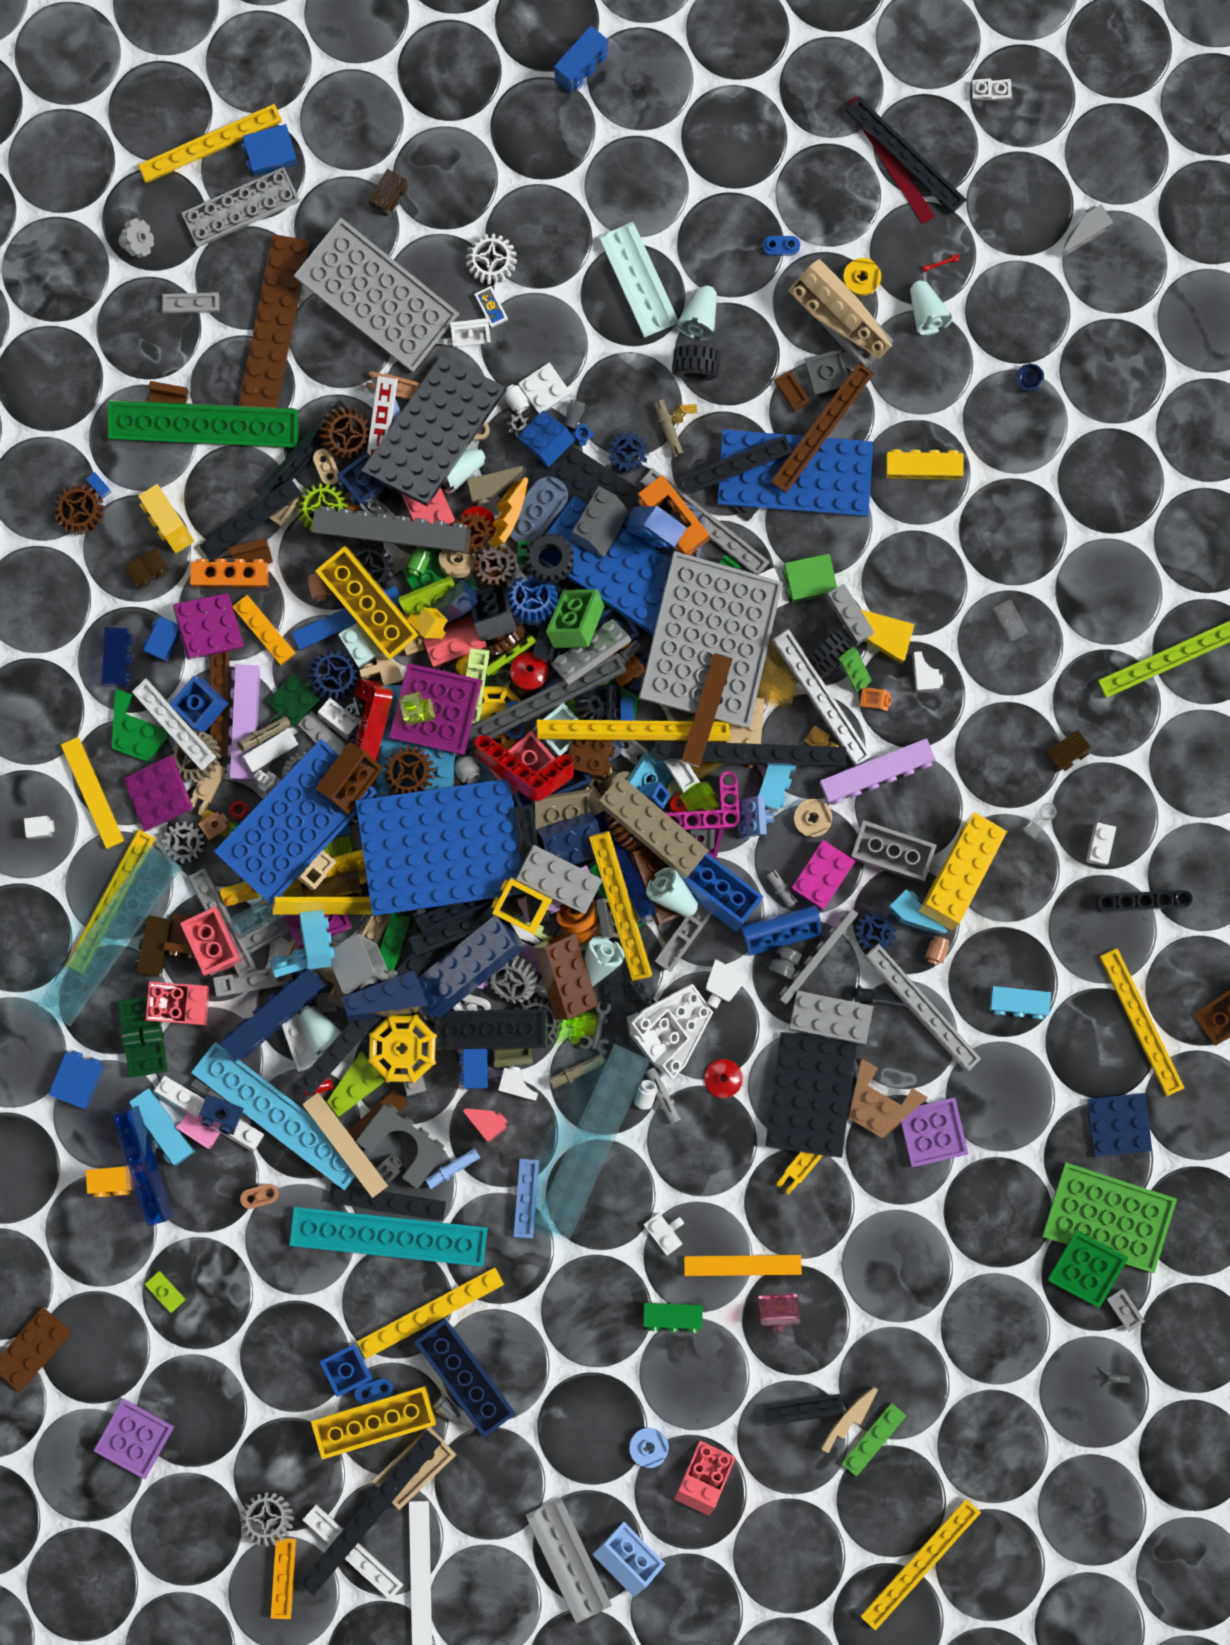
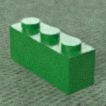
[380,913,412,972]
[643,1302,703,1333]

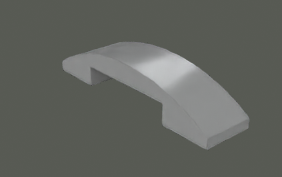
[213,968,293,997]

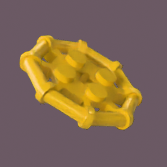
[472,685,528,751]
[367,1014,437,1084]

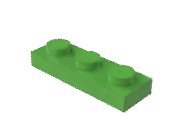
[838,647,872,693]

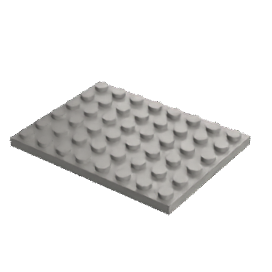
[638,551,783,729]

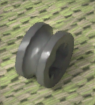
[496,669,511,686]

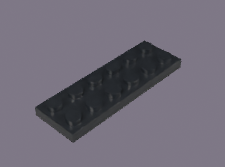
[434,1009,548,1051]

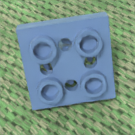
[738,796,774,839]

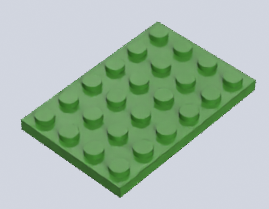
[1042,1162,1177,1273]

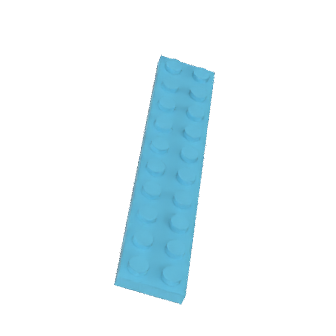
[191,1042,356,1190]

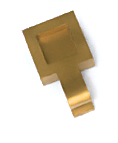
[804,725,839,747]

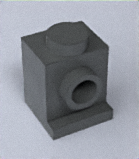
[690,829,714,850]

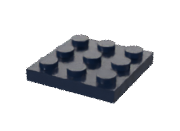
[1087,1093,1153,1157]

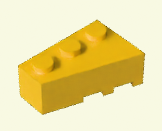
[138,484,195,554]

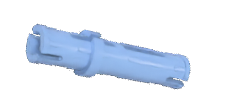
[425,1148,480,1189]

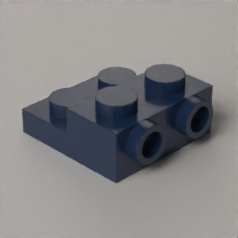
[337,452,387,508]

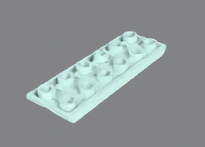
[598,222,678,338]

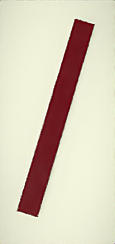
[846,96,935,224]

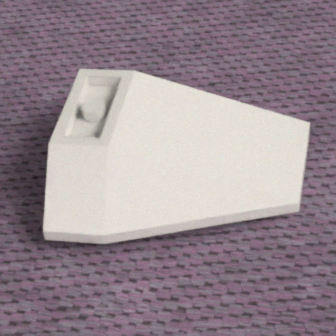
[630,984,713,1079]

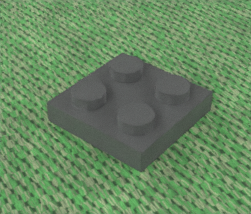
[804,349,849,396]
[595,898,619,939]

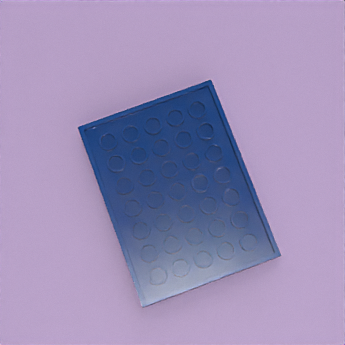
[356,779,526,916]

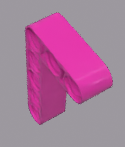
[666,771,740,831]

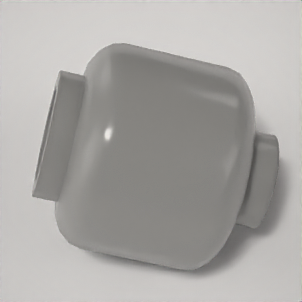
[454,756,482,784]

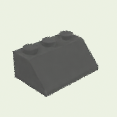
[570,486,630,559]

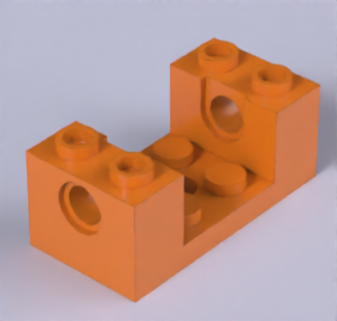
[638,475,710,555]

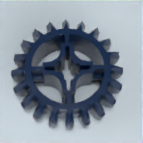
[307,649,359,701]

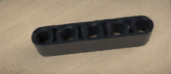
[1096,890,1193,913]

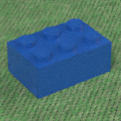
[554,26,609,94]

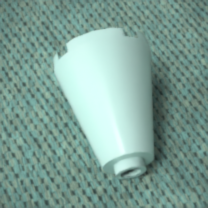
[910,281,953,335]
[678,286,717,341]
[443,448,485,494]
[646,867,698,917]
[584,935,625,987]
[298,1005,341,1060]

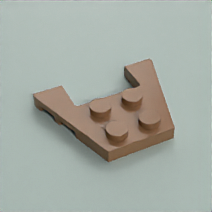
[849,1059,928,1138]

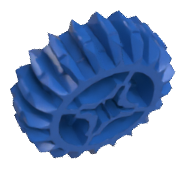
[507,574,558,624]

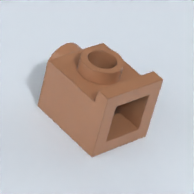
[198,811,229,841]

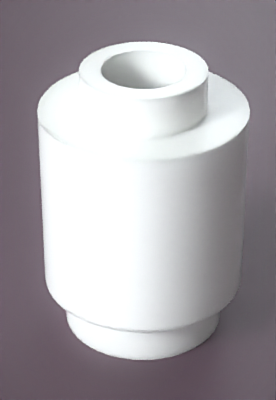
[503,385,530,414]
[634,1080,657,1110]

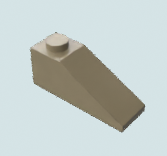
[467,466,524,506]

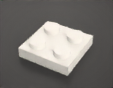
[518,362,571,414]

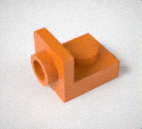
[860,688,891,711]

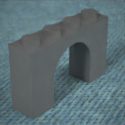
[355,1104,446,1189]

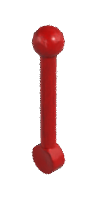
[922,254,960,272]

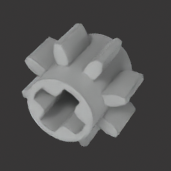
[507,413,529,438]

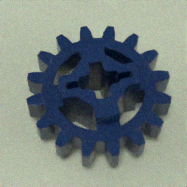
[608,431,649,473]
[855,912,897,952]

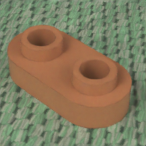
[240,1184,279,1209]

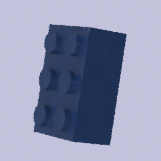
[537,812,600,865]

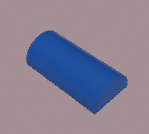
[741,905,822,956]

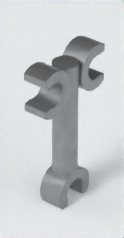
[580,1001,611,1054]

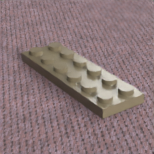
[597,775,709,879]

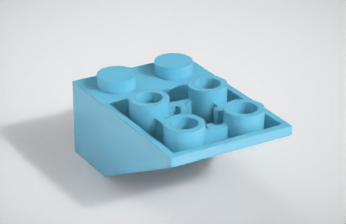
[887,890,947,936]

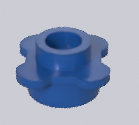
[571,423,594,446]

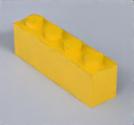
[886,449,963,480]

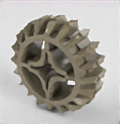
[171,731,221,782]

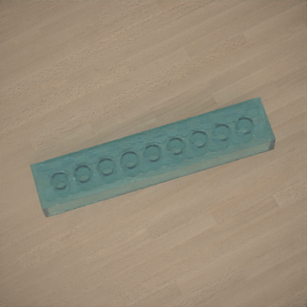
[38,845,182,1026]
[535,1044,650,1239]

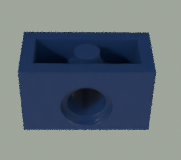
[198,1094,244,1135]

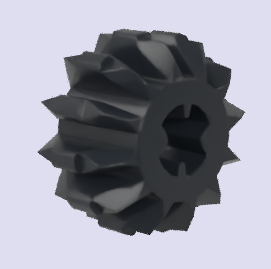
[573,690,606,720]

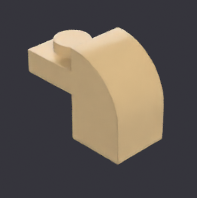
[359,656,403,686]
[298,850,336,891]

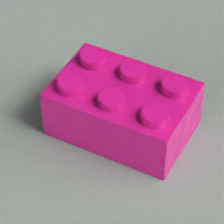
[791,840,855,911]

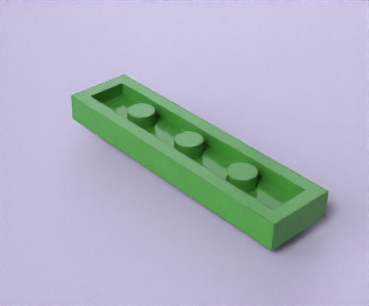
[842,1403,906,1476]

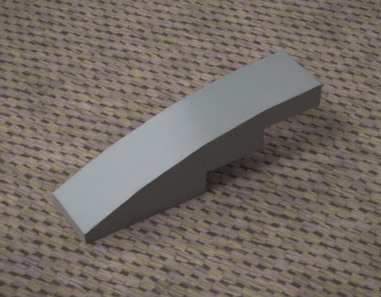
[655,902,712,972]

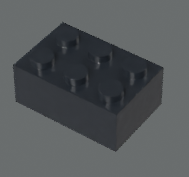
[471,582,517,642]

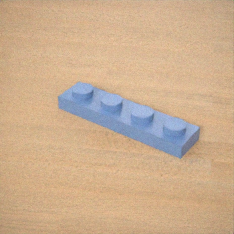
[514,1159,539,1238]

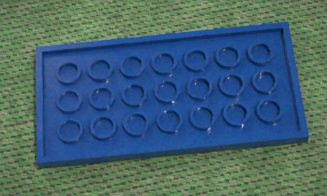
[717,429,873,517]
[538,496,671,635]
[213,739,377,905]

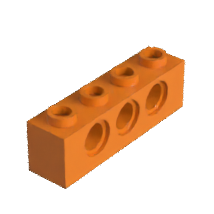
[190,559,269,588]

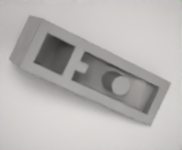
[1062,204,1113,257]

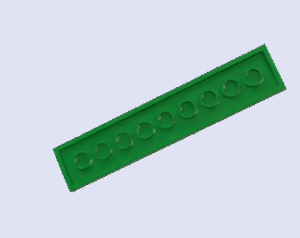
[108,400,299,447]

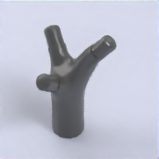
[1099,1367,1130,1387]

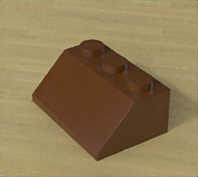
[315,742,383,815]

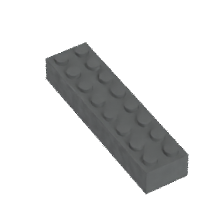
[312,506,471,553]

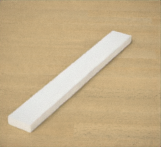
[409,1500,432,1645]

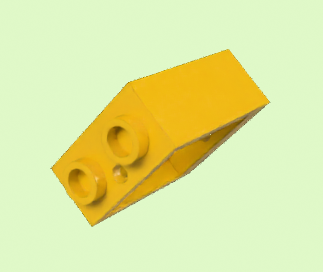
[491,877,552,935]

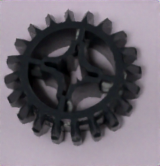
[352,544,394,590]

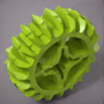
[297,483,349,532]

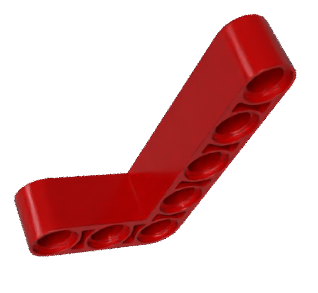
[355,679,393,761]
[475,735,574,801]

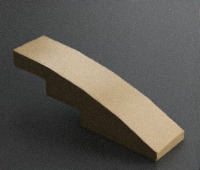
[820,1387,878,1453]

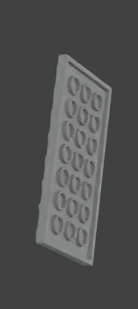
[294,218,460,373]

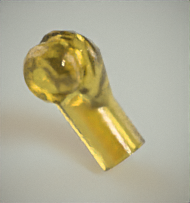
[672,404,697,424]

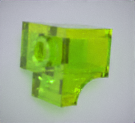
[400,692,436,725]
[680,781,719,812]
[566,1012,596,1044]

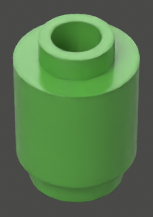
[406,547,431,577]

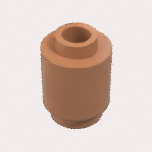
[307,573,331,602]
[925,936,949,966]

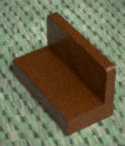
[148,381,189,403]
[229,538,273,570]

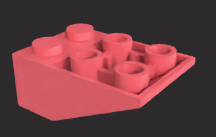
[146,982,210,1026]
[674,1441,736,1516]

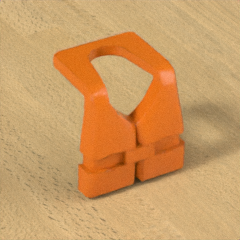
[606,643,645,687]

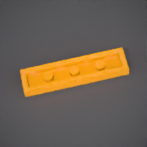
[233,595,296,666]
[271,1538,296,1619]

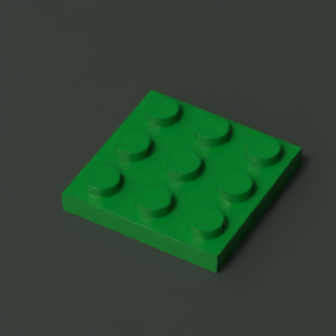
[1048,1229,1128,1308]

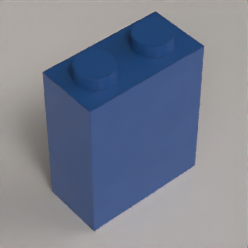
[241,124,298,177]
[48,1050,105,1110]

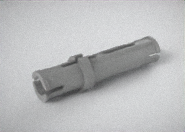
[645,1067,681,1125]

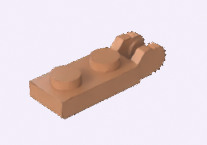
[365,371,421,401]

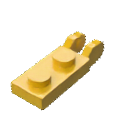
[776,1152,823,1195]

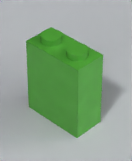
[782,554,837,603]

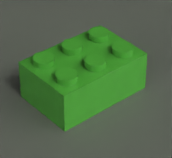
[546,589,605,648]

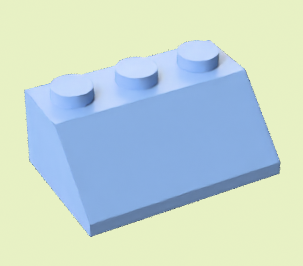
[592,1522,665,1597]

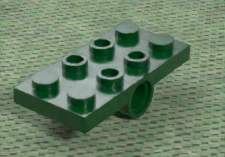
[118,997,169,1078]

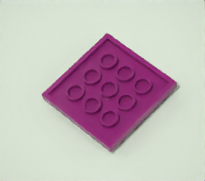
[389,663,483,755]

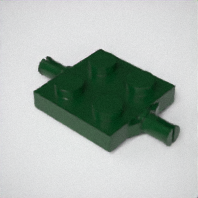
[267,674,321,728]

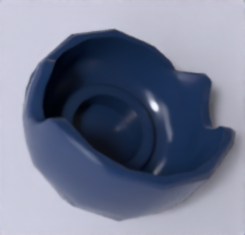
[1016,363,1044,392]

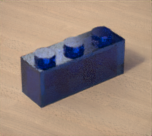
[102,627,133,688]

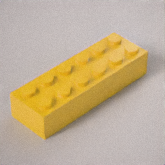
[316,546,420,660]
[919,812,1007,931]
[311,1385,437,1459]

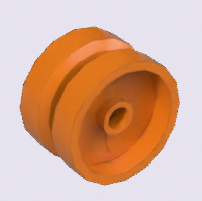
[556,899,600,944]

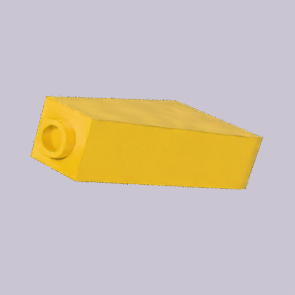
[840,609,915,664]

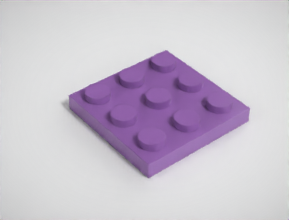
[901,1098,969,1167]
[94,1398,175,1479]

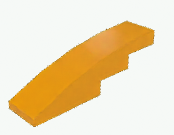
[488,477,528,548]

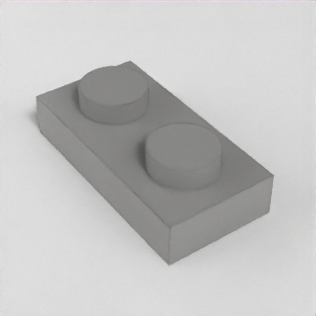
[1106,1288,1145,1332]

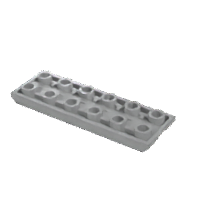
[182,167,300,247]
[526,1498,612,1623]

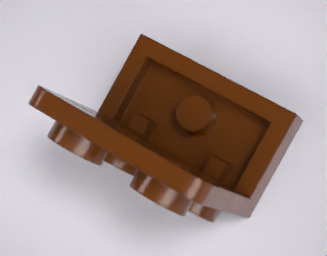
[569,739,616,781]
[164,914,196,959]

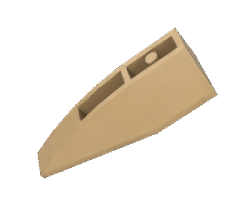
[788,259,892,359]

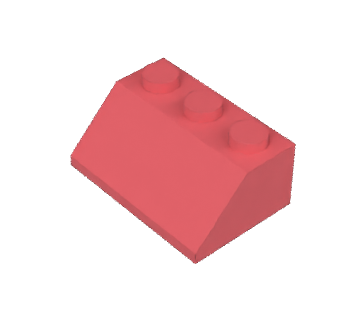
[422,615,488,669]
[180,907,243,976]
[463,1109,508,1142]

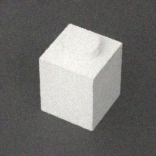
[24,816,55,840]

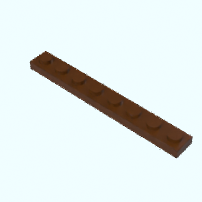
[771,362,874,494]

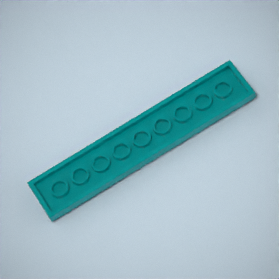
[289,1207,488,1267]

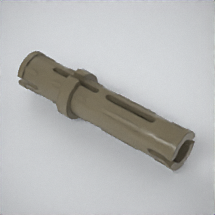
[653,400,684,457]
[237,716,291,753]
[549,1054,606,1089]

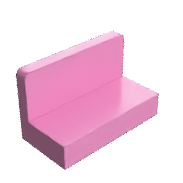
[176,1113,220,1149]

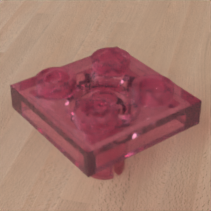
[758,1294,800,1333]

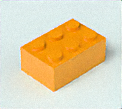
[86,1167,135,1197]

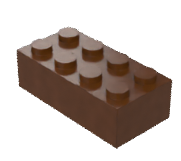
[532,933,598,1020]

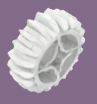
[466,233,517,285]

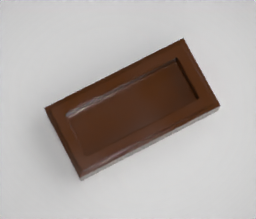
[774,370,810,412]

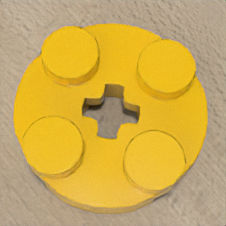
[843,258,881,296]

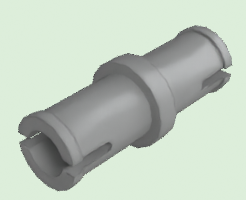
[766,870,797,908]

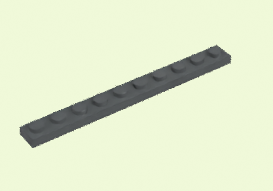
[455,653,627,757]

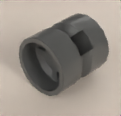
[768,945,802,980]

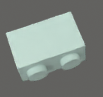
[339,623,385,670]
[532,703,578,758]

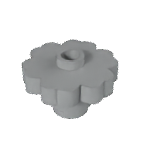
[119,218,154,258]

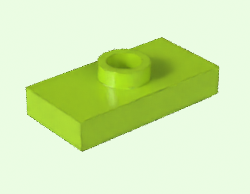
[145,1271,186,1313]

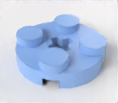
[629,1428,669,1468]

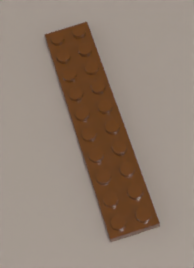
[239,234,310,408]

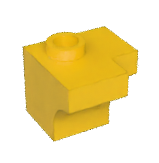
[407,608,448,639]

